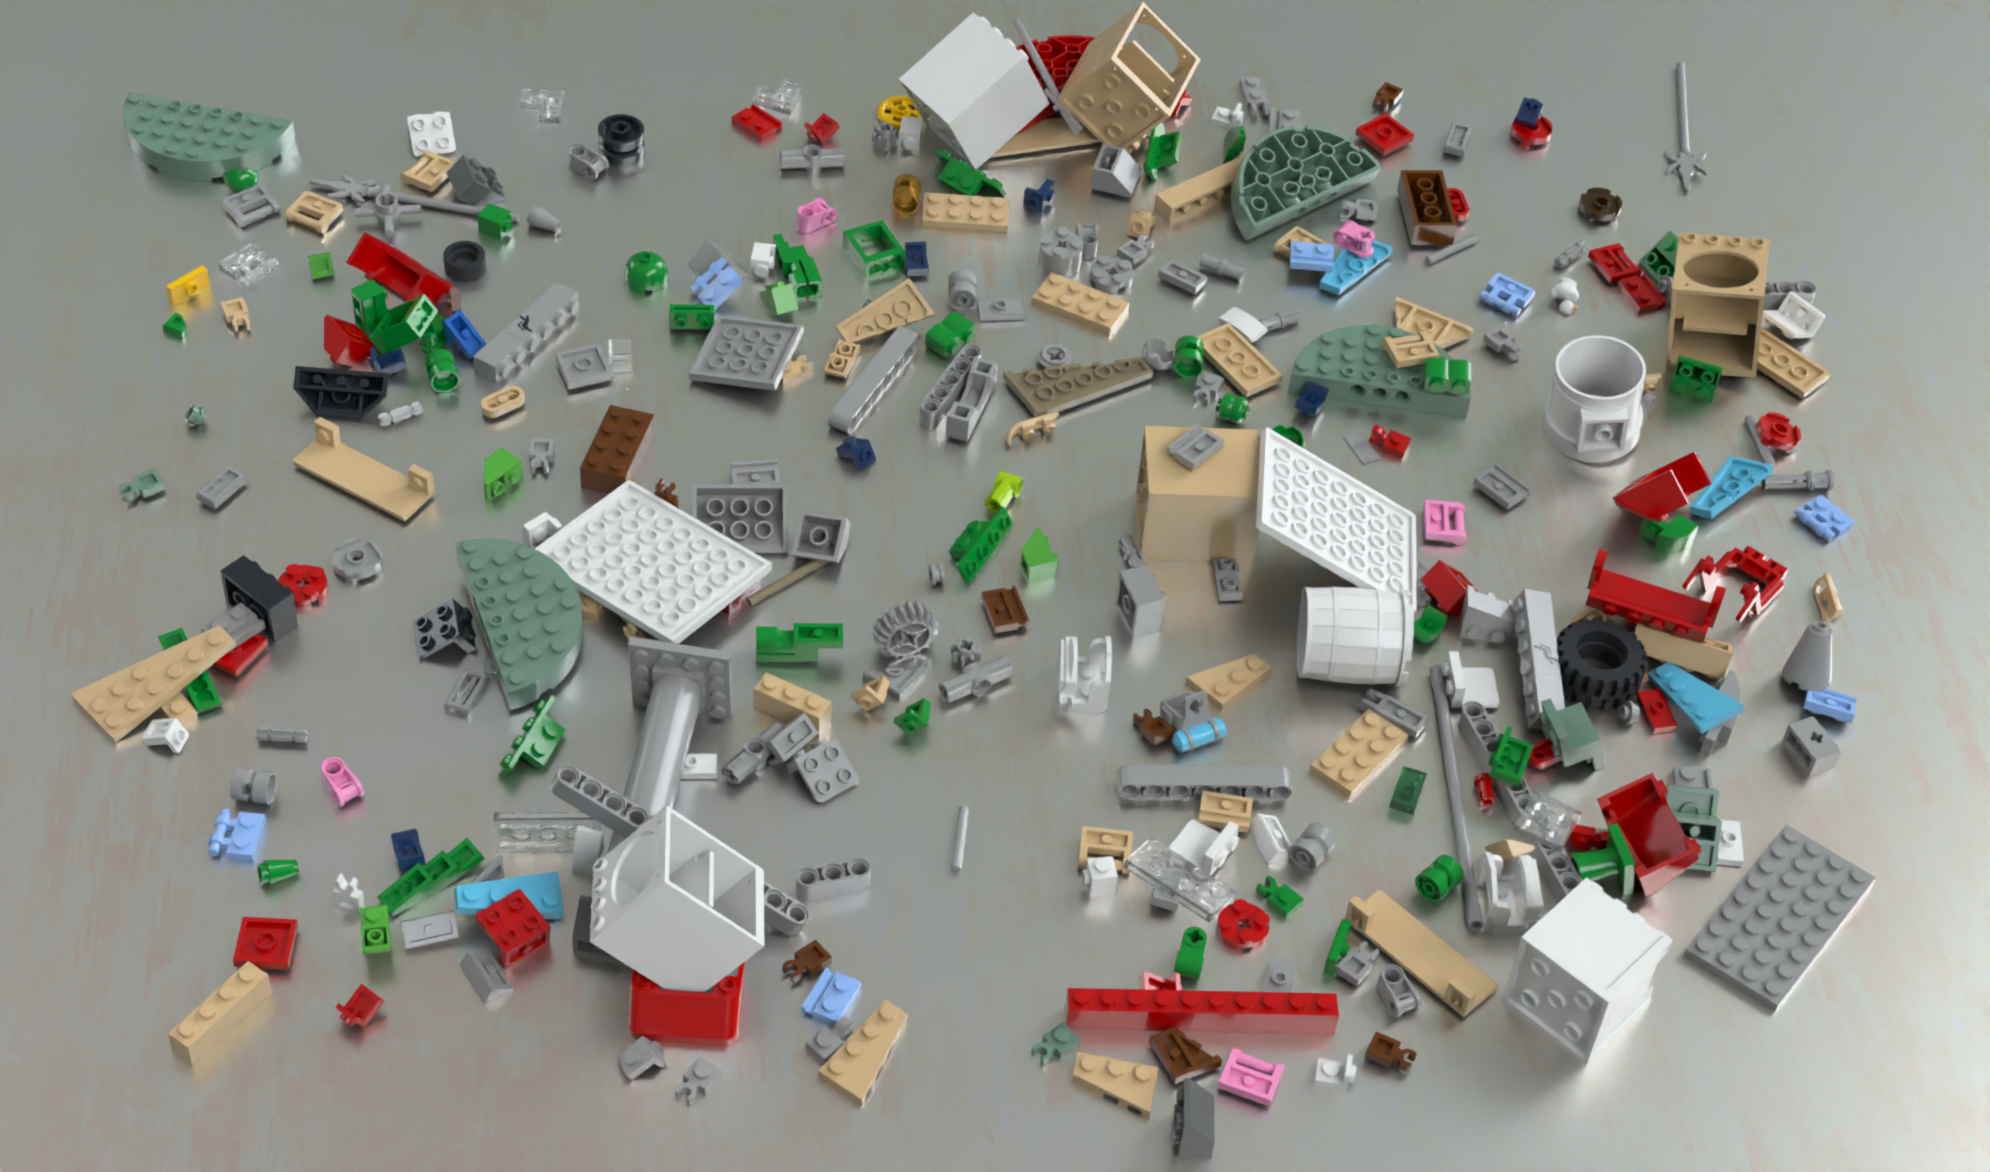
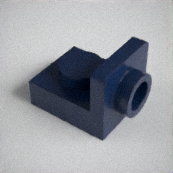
[1515,97,1543,128]

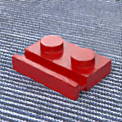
[732,104,783,142]
[1617,274,1667,314]

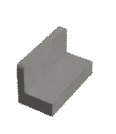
[766,712,819,766]

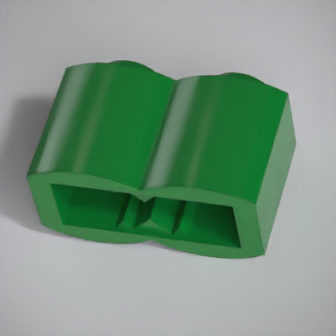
[925,312,976,358]
[1424,358,1471,395]

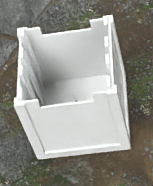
[1502,877,1673,1065]

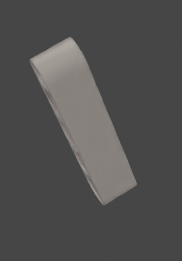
[919,344,982,429]

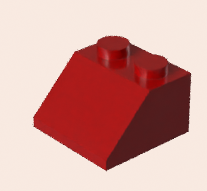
[1420,560,1479,617]

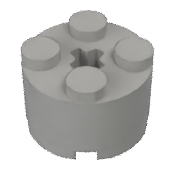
[1038,227,1084,278]

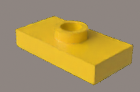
[166,265,210,306]

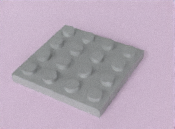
[688,315,804,391]

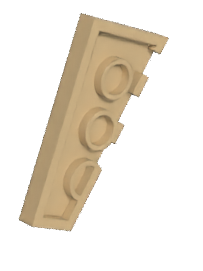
[835,278,934,344]
[818,999,907,1106]

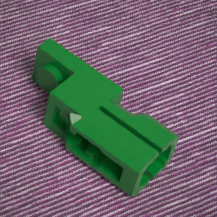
[773,234,823,300]
[756,623,843,663]

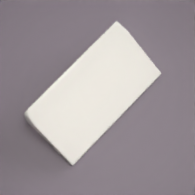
[1249,814,1291,864]

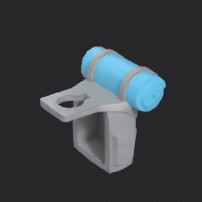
[1160,690,1227,753]

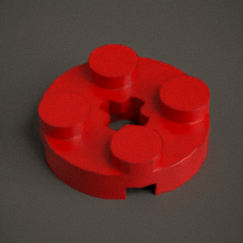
[1510,116,1553,147]
[1756,412,1802,453]
[278,564,328,607]
[1217,899,1270,950]

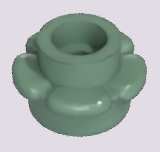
[184,405,205,427]

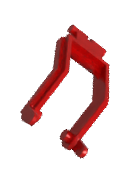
[1682,546,1789,622]

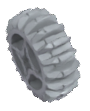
[872,601,939,658]

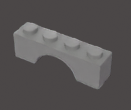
[946,357,998,441]

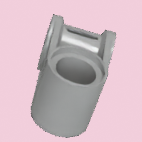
[568,143,609,181]
[1075,223,1098,261]
[1376,964,1422,1018]

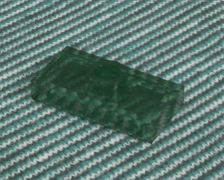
[1389,766,1427,815]

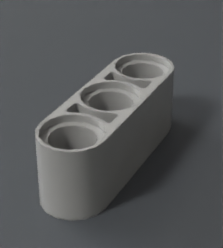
[795,858,871,902]

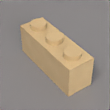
[754,672,832,737]

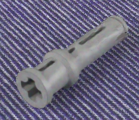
[1761,470,1834,491]

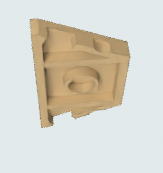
[1394,297,1474,349]

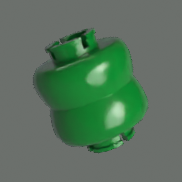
[1216,393,1250,425]

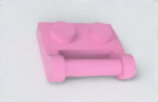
[1423,500,1467,546]
[1218,1047,1285,1107]

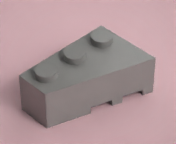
[1459,585,1519,645]

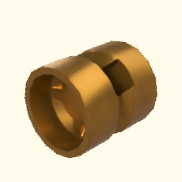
[892,174,921,215]

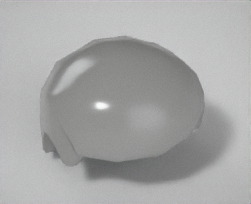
[1142,338,1175,371]

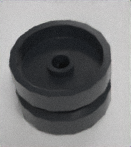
[598,114,645,167]

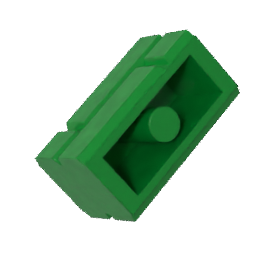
[351,280,389,335]

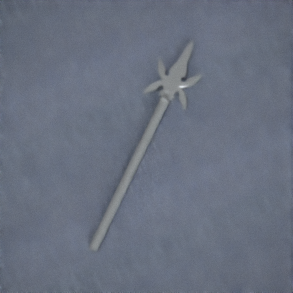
[1012,18,1083,136]
[1664,62,1708,192]
[309,174,520,222]

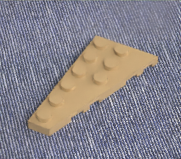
[70,625,237,742]

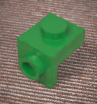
[1413,606,1448,643]
[894,698,931,736]

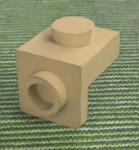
[1127,209,1157,240]
[850,676,890,712]

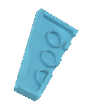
[1319,240,1393,295]
[1690,456,1773,519]
[1648,662,1744,734]
[454,871,564,920]

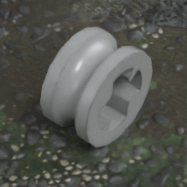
[928,563,945,586]

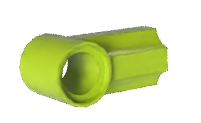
[984,470,1024,514]

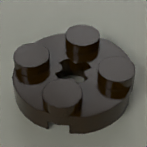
[1579,187,1622,222]

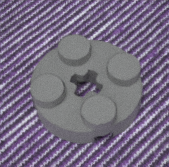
[1089,255,1133,293]
[332,538,382,583]

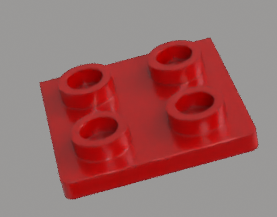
[476,889,551,969]

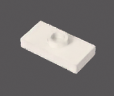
[681,753,717,779]
[1717,819,1744,867]

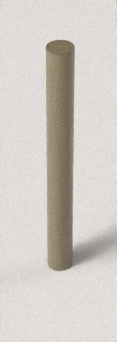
[746,560,828,606]

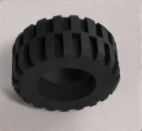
[1557,618,1648,710]

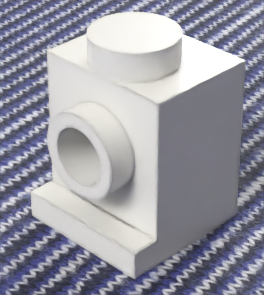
[750,242,776,278]

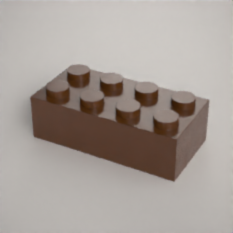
[1397,170,1457,245]
[580,405,655,494]

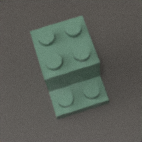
[1539,698,1605,771]
[1665,784,1722,872]

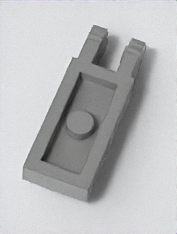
[1239,76,1270,117]
[1357,689,1429,738]

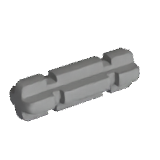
[1554,240,1587,268]
[377,401,423,427]
[256,727,308,743]

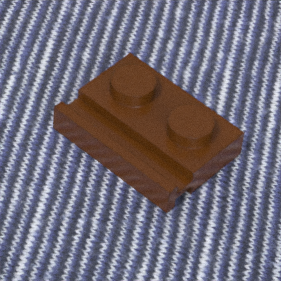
[981,586,1029,633]

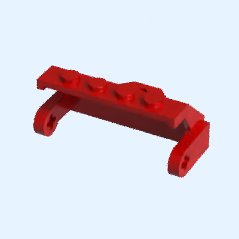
[1585,549,1726,643]

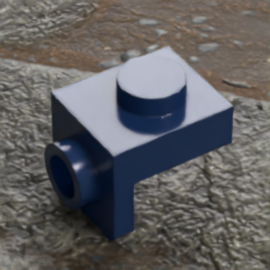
[1023,179,1056,212]
[904,241,929,276]
[368,347,407,374]
[1295,381,1329,416]
[836,437,876,470]
[391,829,426,870]

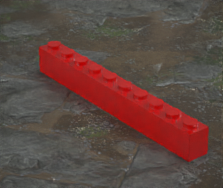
[1065,988,1339,1034]

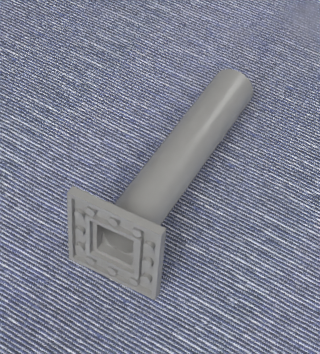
[606,636,733,855]

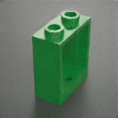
[843,220,905,279]
[368,294,438,355]

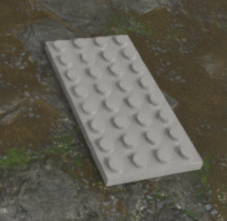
[1684,825,1876,1012]

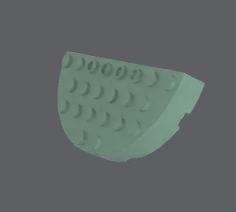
[123,93,295,182]
[1231,126,1382,241]
[1288,324,1471,418]
[455,539,583,710]

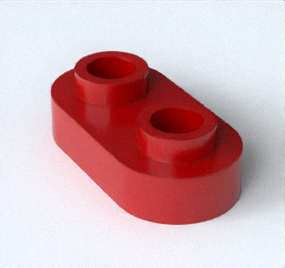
[1447,188,1469,222]
[1528,738,1561,769]

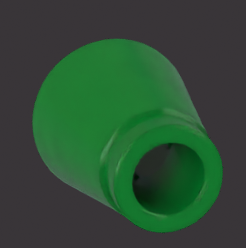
[257,859,299,886]

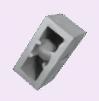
[1783,716,1841,775]

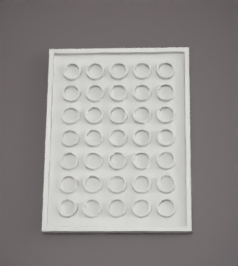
[1256,427,1417,613]
[535,480,772,644]

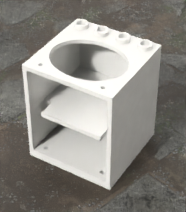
[899,12,1050,170]
[590,805,764,992]

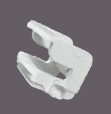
[1058,636,1112,714]
[1477,852,1543,936]

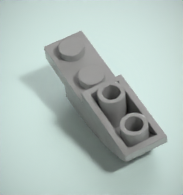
[1699,670,1740,757]

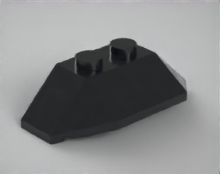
[293,366,389,420]

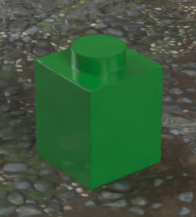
[477,203,513,240]

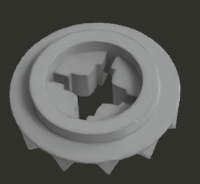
[1037,344,1073,370]

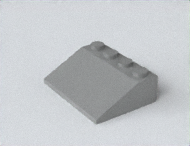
[692,484,788,554]

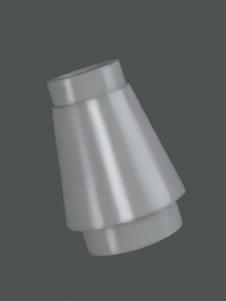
[527,206,561,233]

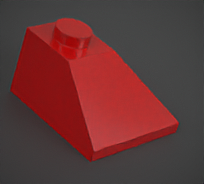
[324,314,380,367]

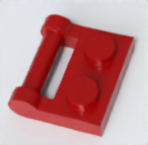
[1588,243,1643,283]

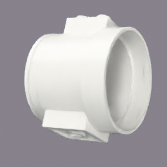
[1543,335,1646,463]

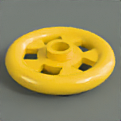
[877,96,922,130]

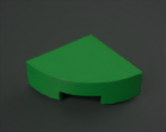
[163,313,187,339]

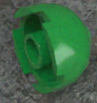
[624,251,668,294]

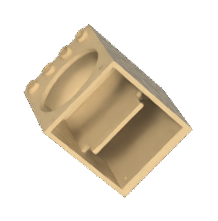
[1057,2,1201,149]
[1666,233,1770,378]
[1136,426,1260,563]

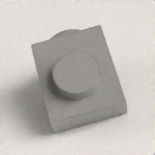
[617,1036,666,1080]

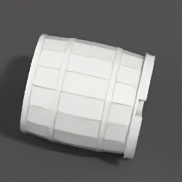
[1297,586,1414,687]

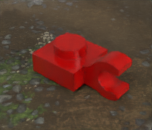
[1369,425,1412,458]

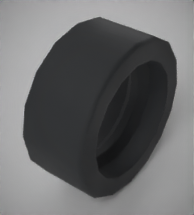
[443,241,486,281]

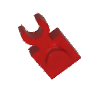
[1565,823,1607,851]

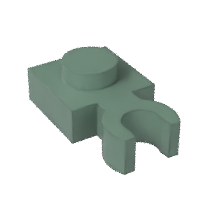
[118,468,166,502]
[1031,1022,1081,1066]

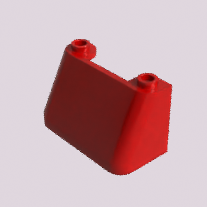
[1597,772,1701,898]

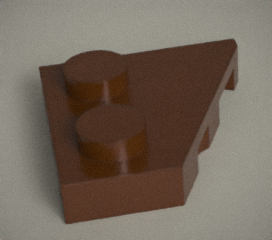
[1149,1027,1222,1084]

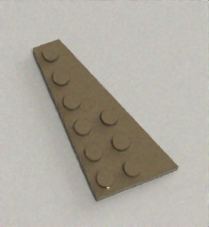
[1003,357,1153,417]

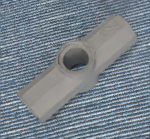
[780,144,845,173]
[938,656,1013,702]
[721,723,783,785]

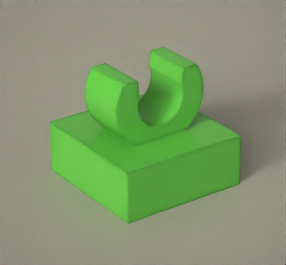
[307,252,335,279]

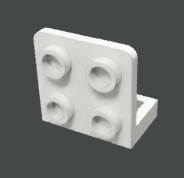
[407,111,456,158]
[1762,292,1826,339]
[1442,651,1500,708]
[1167,820,1240,878]

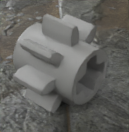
[872,122,898,149]
[951,638,981,668]

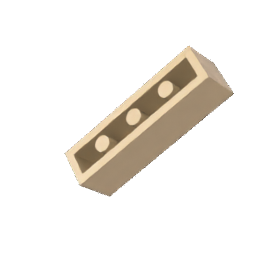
[1634,623,1733,679]
[168,961,272,1067]

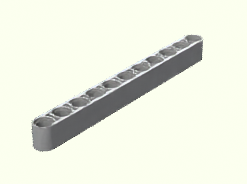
[1458,701,1582,904]
[551,765,810,936]

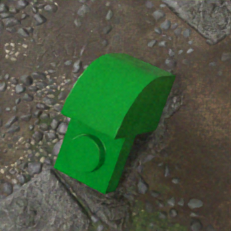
[1639,514,1698,554]

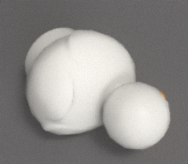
[1551,278,1579,315]

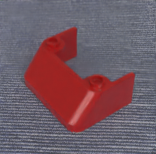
[346,232,457,308]
[1612,451,1712,523]
[629,962,745,1047]

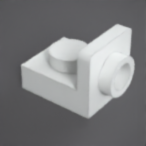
[1211,103,1244,130]
[523,512,562,547]
[141,718,189,753]
[1314,1055,1357,1092]

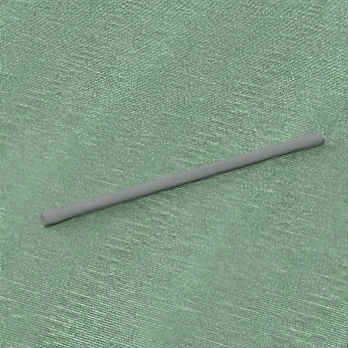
[1429,664,1483,930]

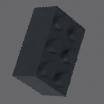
[220,555,298,642]

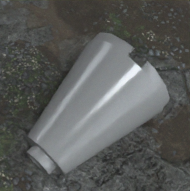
[1782,621,1832,691]

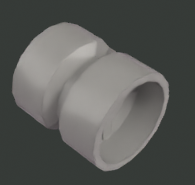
[948,269,977,311]
[230,766,277,805]
[1288,823,1336,872]

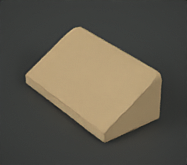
[1485,839,1535,861]

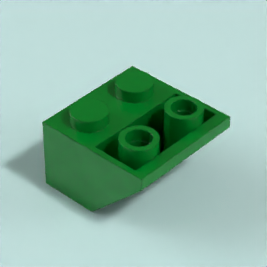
[1639,231,1679,282]
[1668,355,1723,403]

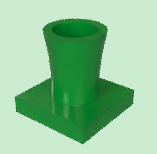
[1570,823,1635,896]

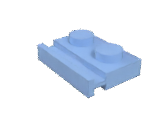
[1289,241,1334,272]
[1803,688,1857,723]
[802,967,861,1026]

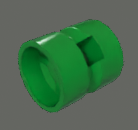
[1174,336,1204,378]
[425,349,460,393]
[1415,854,1464,903]

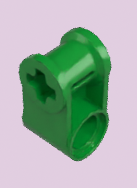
[420,313,449,353]
[1173,927,1207,980]

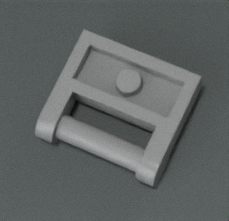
[221,183,281,228]

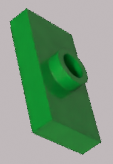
[1324,919,1352,977]

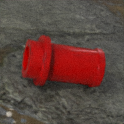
[1474,773,1496,807]

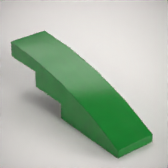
[158,628,222,714]
[377,838,485,916]

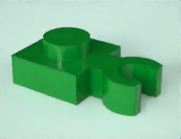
[1256,876,1304,919]

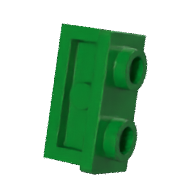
[669,304,715,329]
[1488,726,1534,787]

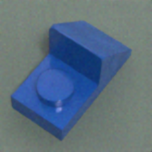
[442,310,486,360]

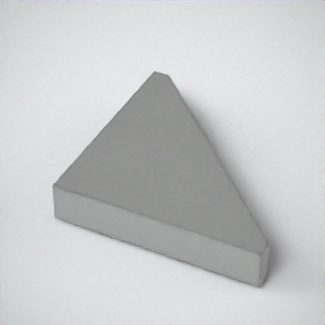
[863,665,927,700]

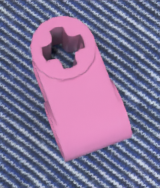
[796,198,838,234]
[1333,220,1375,258]
[321,757,364,808]

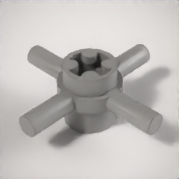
[354,185,421,237]

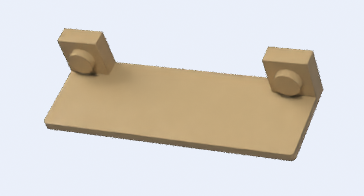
[990,114,1101,158]
[293,417,435,521]
[1345,890,1498,1017]

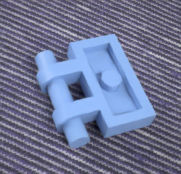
[690,256,744,310]
[1479,272,1535,316]
[1794,494,1855,541]
[208,808,266,862]

